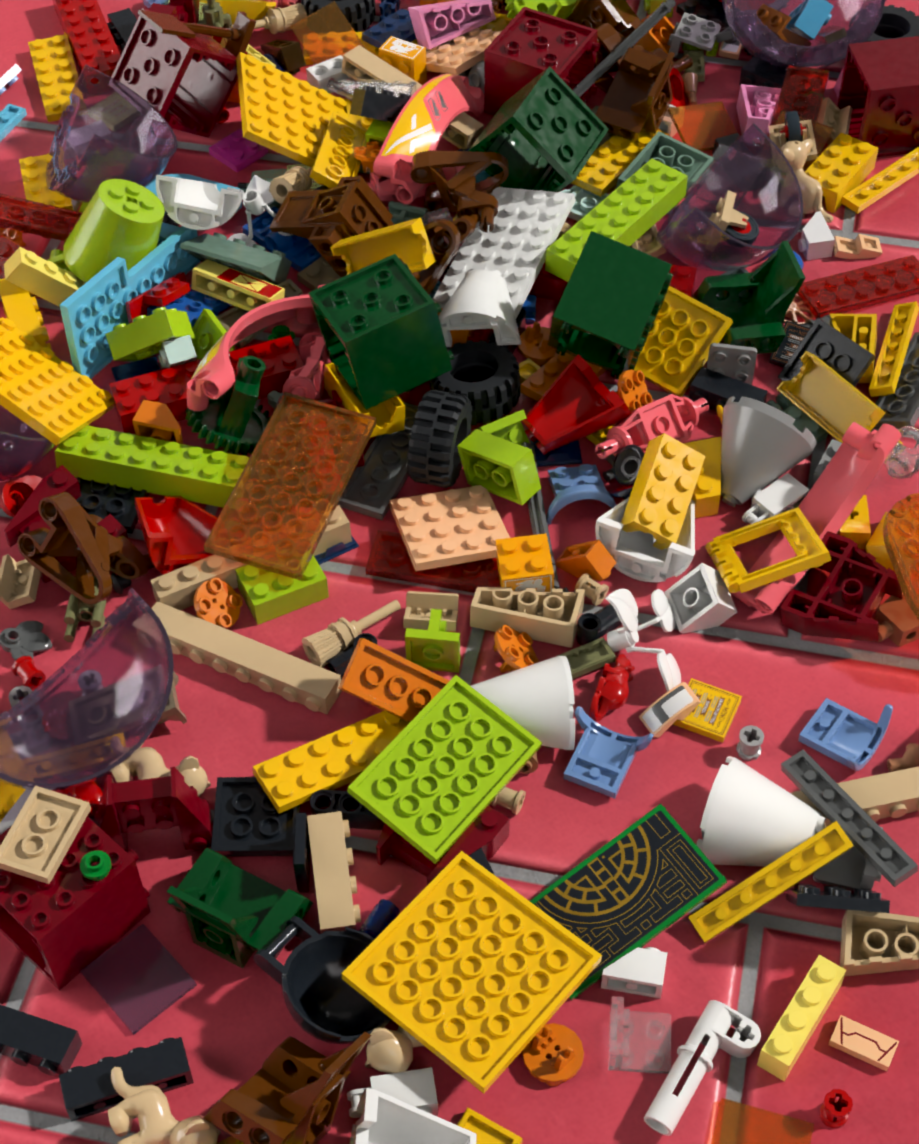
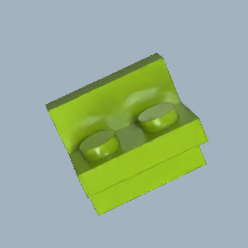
[192,308,236,360]
[469,410,529,445]
[405,609,460,673]

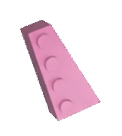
[408,0,496,50]
[736,84,782,145]

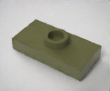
[683,50,705,82]
[557,637,616,679]

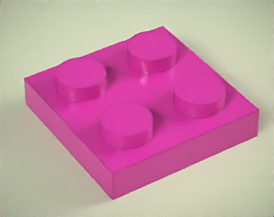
[209,129,268,172]

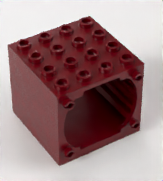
[484,7,600,116]
[108,8,238,138]
[837,36,919,157]
[0,789,151,991]

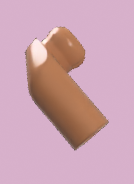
[887,743,919,772]

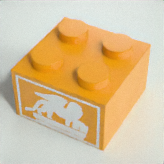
[379,36,427,86]
[495,533,554,592]

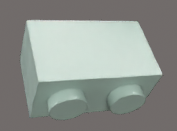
[158,335,197,369]

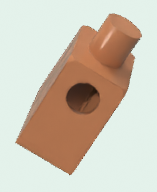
[874,585,919,647]

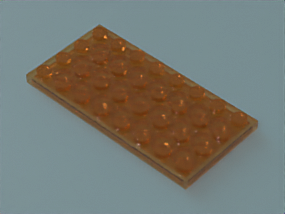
[204,392,377,580]

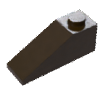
[260,39,306,74]

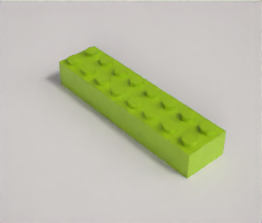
[545,158,688,282]
[55,425,259,512]

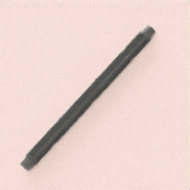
[573,0,676,97]

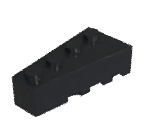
[350,85,411,123]

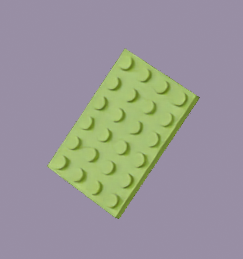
[347,675,542,864]

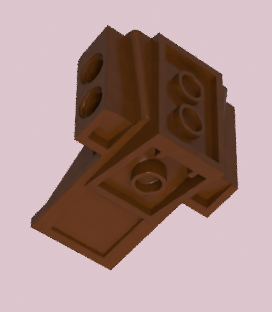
[566,0,642,38]
[595,47,675,142]
[269,176,394,277]
[204,1032,372,1144]

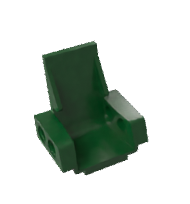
[694,241,806,354]
[167,848,313,969]

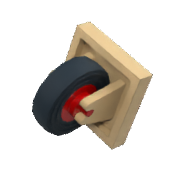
[768,111,817,166]
[704,190,759,253]

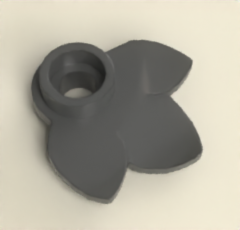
[0,621,52,661]

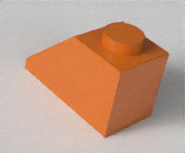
[555,540,616,582]

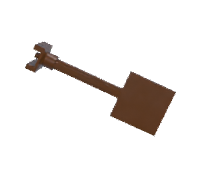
[138,10,256,57]

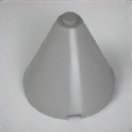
[721,396,817,507]

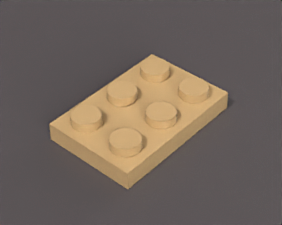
[0,785,91,884]

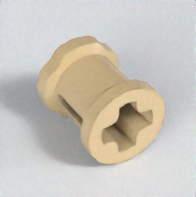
[574,573,609,606]
[490,787,526,815]

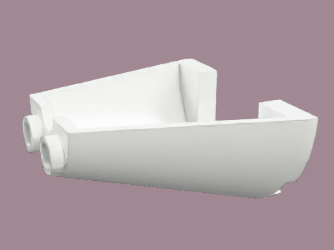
[156,175,244,230]
[438,269,521,347]
[595,497,695,582]
[471,656,575,750]
[697,756,826,866]
[350,1088,477,1144]

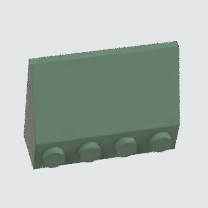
[616,131,714,209]
[179,232,292,285]

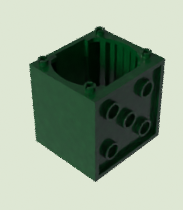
[468,66,609,192]
[548,231,673,379]
[308,254,454,410]

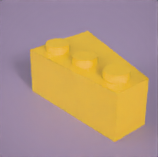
[830,314,877,383]
[683,437,721,518]

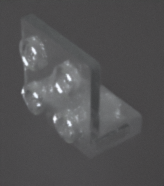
[608,996,671,1074]

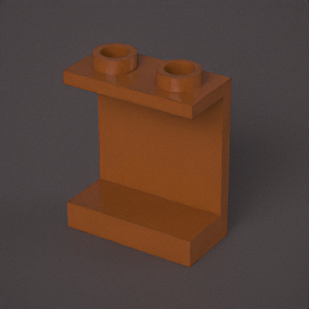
[750,4,812,60]

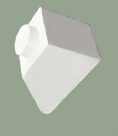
[798,211,835,260]
[601,947,667,999]

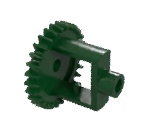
[185,356,273,456]

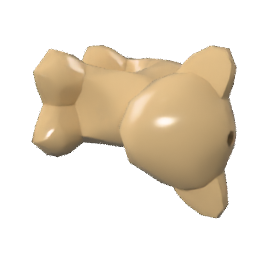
[769,139,833,223]
[110,737,211,797]
[365,1026,424,1073]
[108,1067,221,1144]

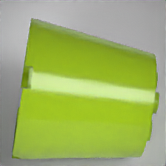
[62,179,165,283]

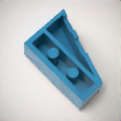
[785,0,834,40]

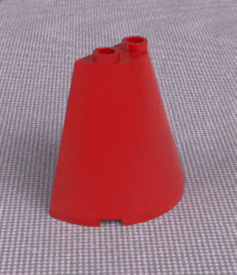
[522,354,631,455]
[135,496,242,575]

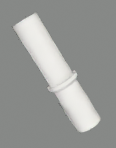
[644,1000,761,1136]

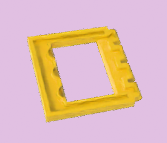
[705,507,831,593]

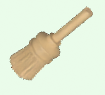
[230,3,308,34]
[269,166,312,204]
[302,600,401,668]

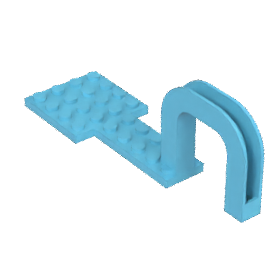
[60,174,242,379]

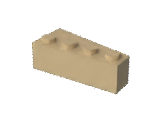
[470,587,585,648]
[307,811,361,934]
[840,910,919,976]

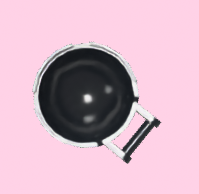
[253,916,392,1045]

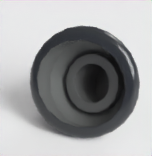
[613,444,644,486]

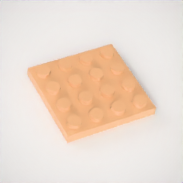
[426,28,502,75]
[390,485,510,571]

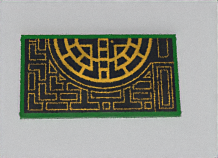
[530,804,727,1001]

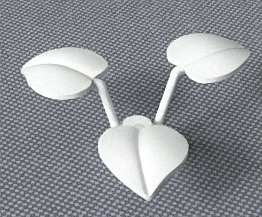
[227,175,292,247]
[605,589,681,692]

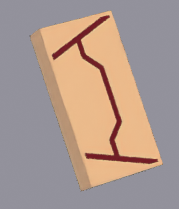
[828,1015,899,1072]

